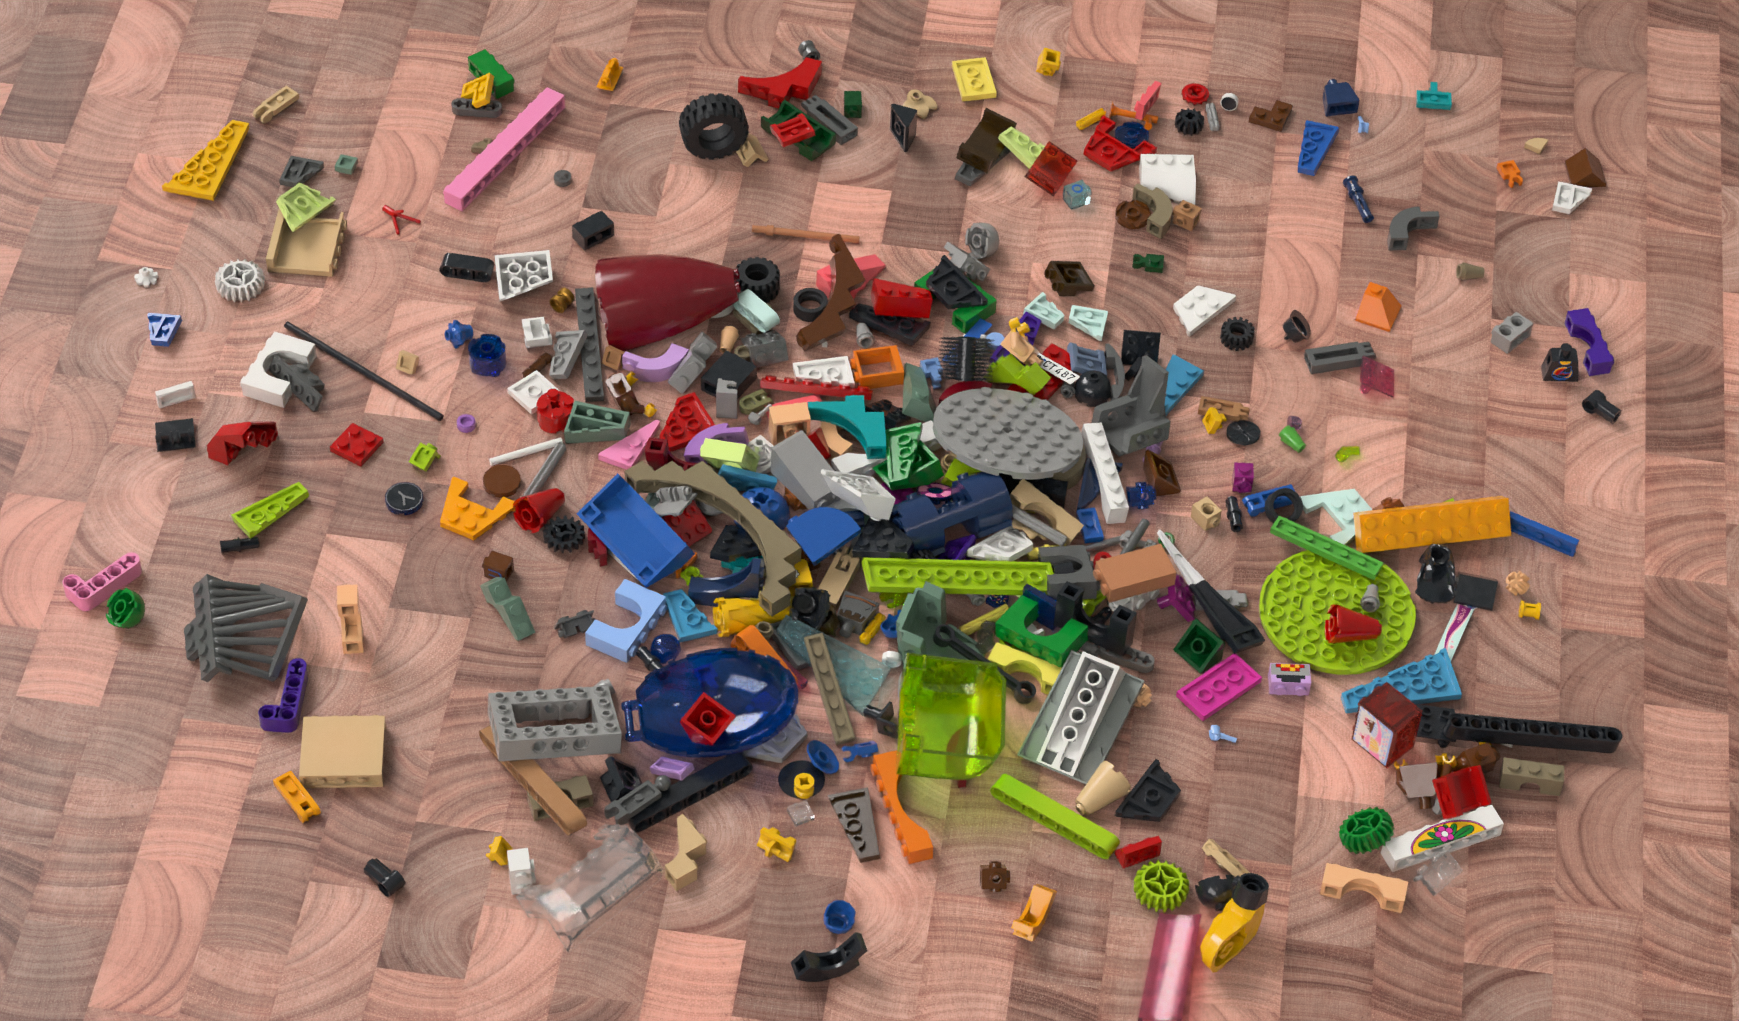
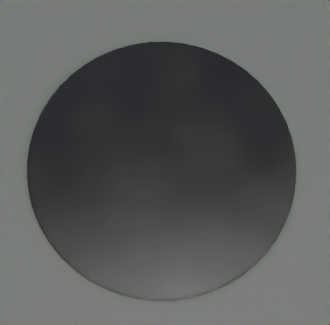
[778,760,825,799]

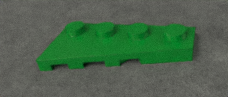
[885,422,923,488]

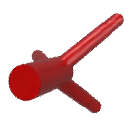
[382,205,421,235]

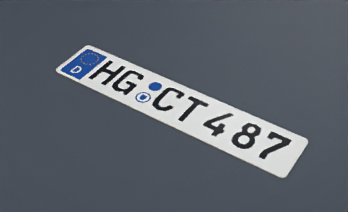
[1038,353,1080,384]

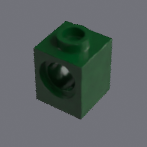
[844,91,862,118]

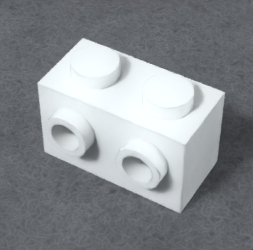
[507,848,536,895]

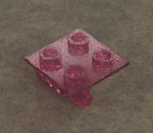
[1360,356,1394,398]

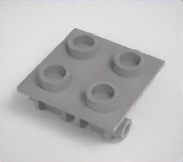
[653,486,698,517]

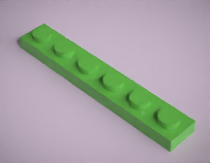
[1270,516,1384,580]

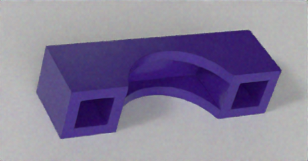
[1564,308,1614,376]

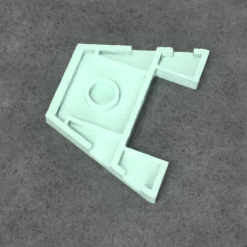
[1300,489,1372,545]

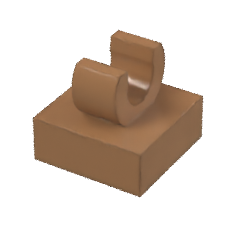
[602,345,625,370]

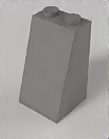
[771,430,841,510]

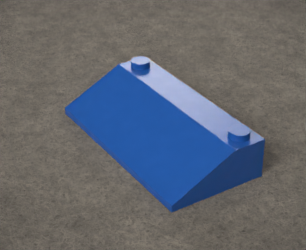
[576,473,695,588]

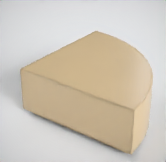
[1524,138,1548,154]

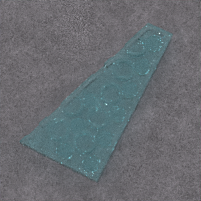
[776,615,891,716]

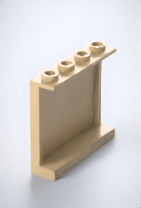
[266,208,347,277]
[299,715,386,788]

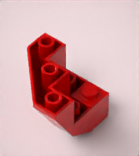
[206,421,278,465]

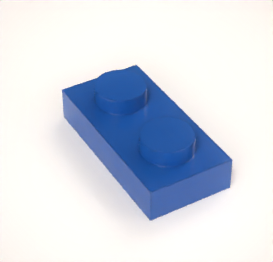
[1076,507,1104,544]

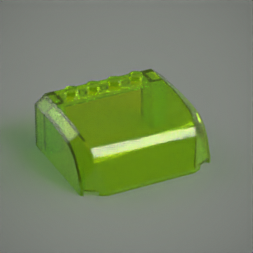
[896,653,1006,780]

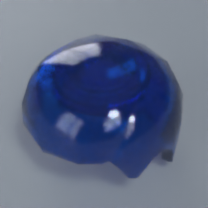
[649,634,681,664]

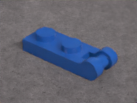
[1242,484,1296,517]

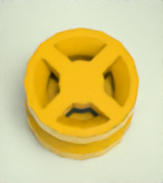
[794,773,814,799]

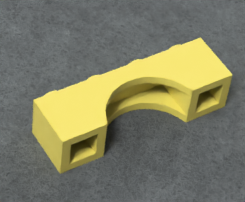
[987,642,1062,695]

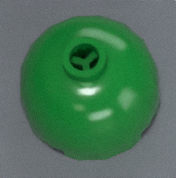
[106,588,145,629]

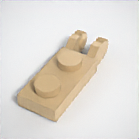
[252,86,300,124]

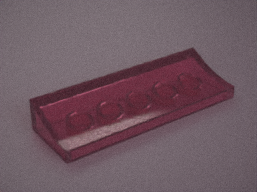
[1138,913,1202,1021]

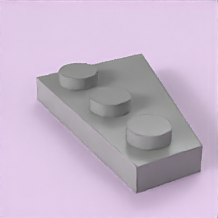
[549,330,588,380]

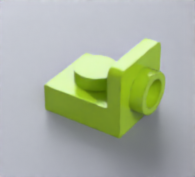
[409,442,441,472]

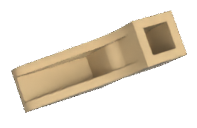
[665,814,707,891]

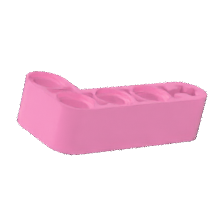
[63,553,142,611]

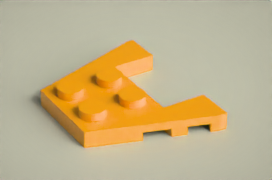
[440,476,515,540]

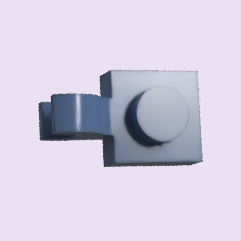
[920,357,943,389]

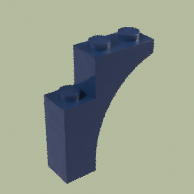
[688,558,764,607]

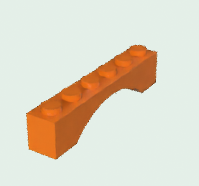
[870,750,933,864]

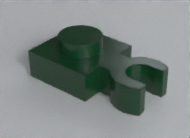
[1132,253,1164,273]

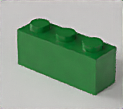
[468,49,515,99]

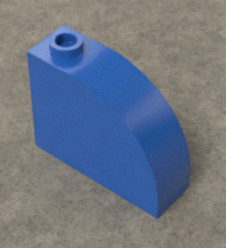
[786,507,862,566]

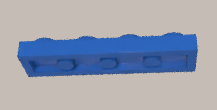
[1510,511,1579,557]

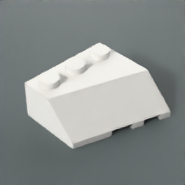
[1139,154,1196,205]
[495,250,553,302]
[821,469,896,521]

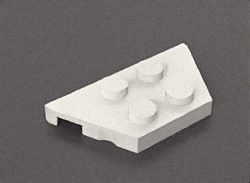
[1173,286,1236,337]
[967,526,1033,561]

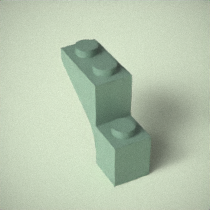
[480,577,535,641]

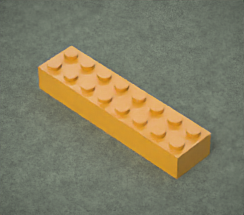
[1353,496,1511,553]

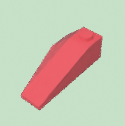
[816,254,886,299]

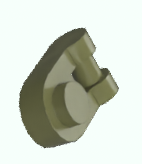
[739,389,774,415]

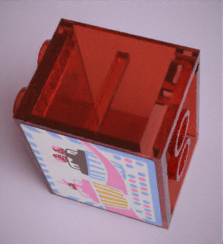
[1352,682,1423,768]

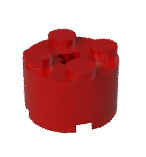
[536,389,574,434]

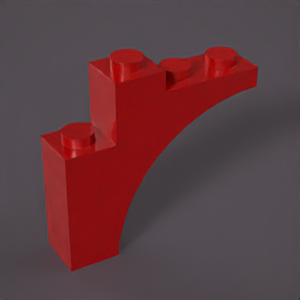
[738,57,822,108]

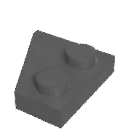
[279,156,324,187]

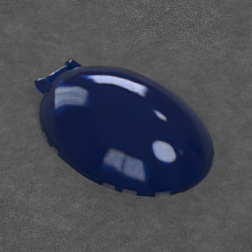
[621,648,799,758]

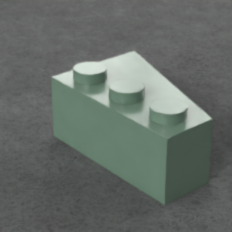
[564,401,631,444]

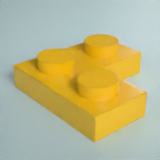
[461,73,494,109]

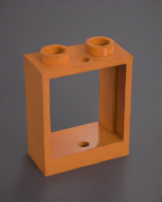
[850,345,904,389]

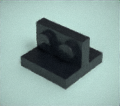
[600,756,643,802]

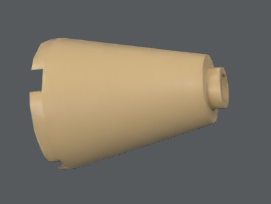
[1075,761,1131,816]

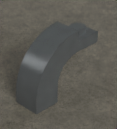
[1387,207,1440,251]

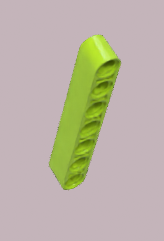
[990,774,1120,860]

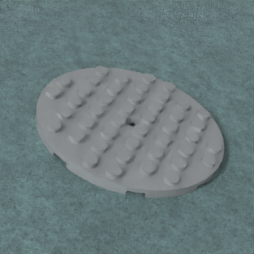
[933,387,1083,479]

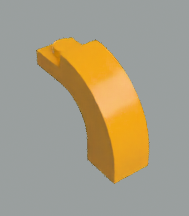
[1011,884,1057,942]

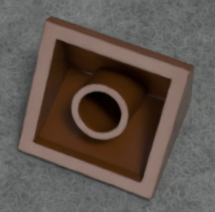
[1564,148,1606,188]
[1143,449,1181,497]

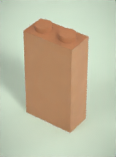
[1093,544,1177,603]

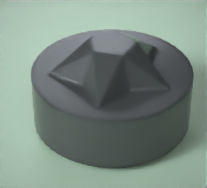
[554,170,572,187]

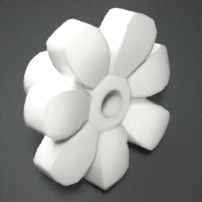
[134,267,158,288]

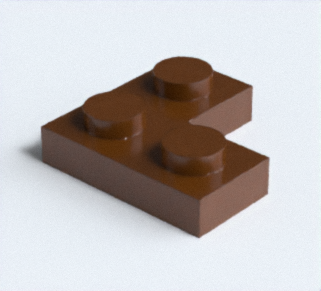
[1249,100,1293,132]

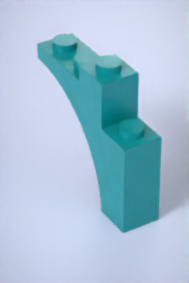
[808,395,886,459]

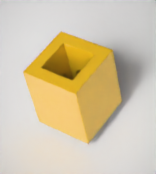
[1036,47,1061,76]

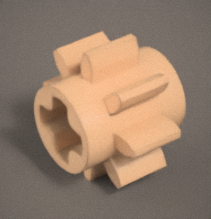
[1505,571,1530,596]
[1133,684,1152,707]

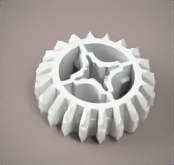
[215,259,265,303]

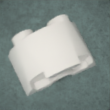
[522,317,552,348]

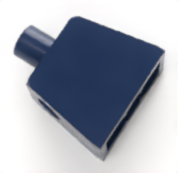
[1322,79,1360,117]

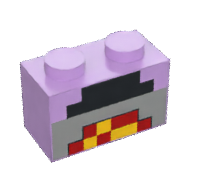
[1268,663,1311,696]

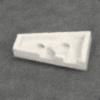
[793,356,855,388]

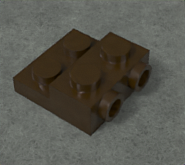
[1044,261,1095,296]

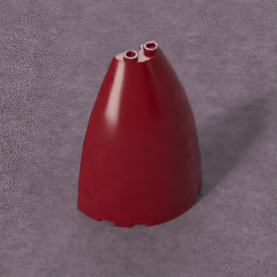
[595,254,741,351]

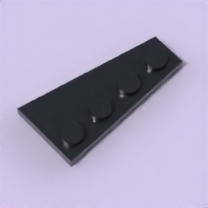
[849,303,931,346]

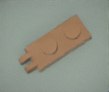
[1198,396,1250,422]

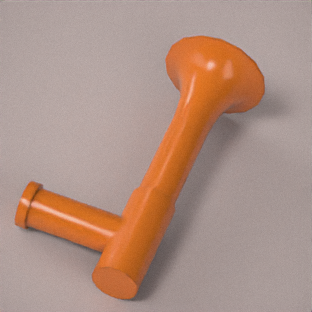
[1109,101,1158,130]

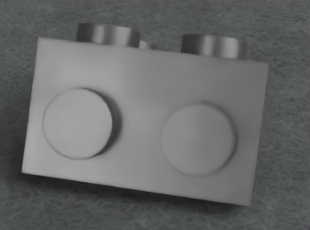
[741,329,789,367]

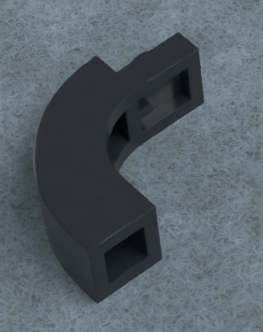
[790,932,868,982]

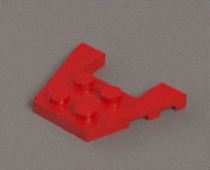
[1083,115,1157,172]

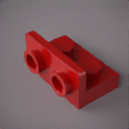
[1115,835,1162,868]

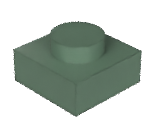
[335,154,358,175]

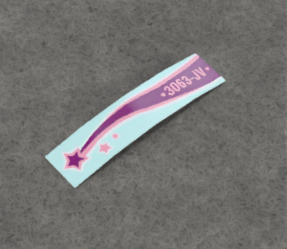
[1434,604,1474,661]

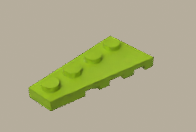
[231,482,309,539]

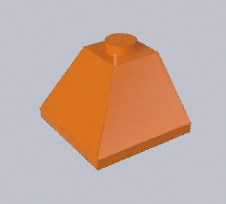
[1355,282,1402,332]

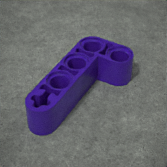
[258,658,308,733]

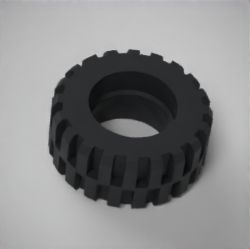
[679,93,749,160]

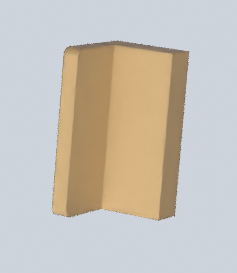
[736,133,769,167]

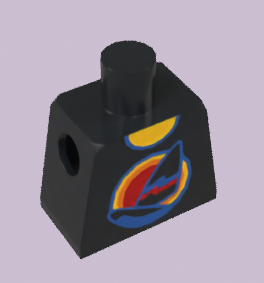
[1541,343,1578,382]

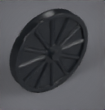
[1226,420,1260,445]

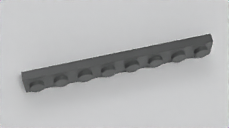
[575,288,604,402]

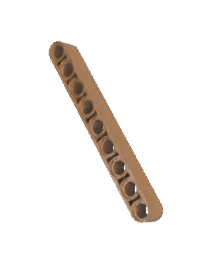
[479,725,587,836]

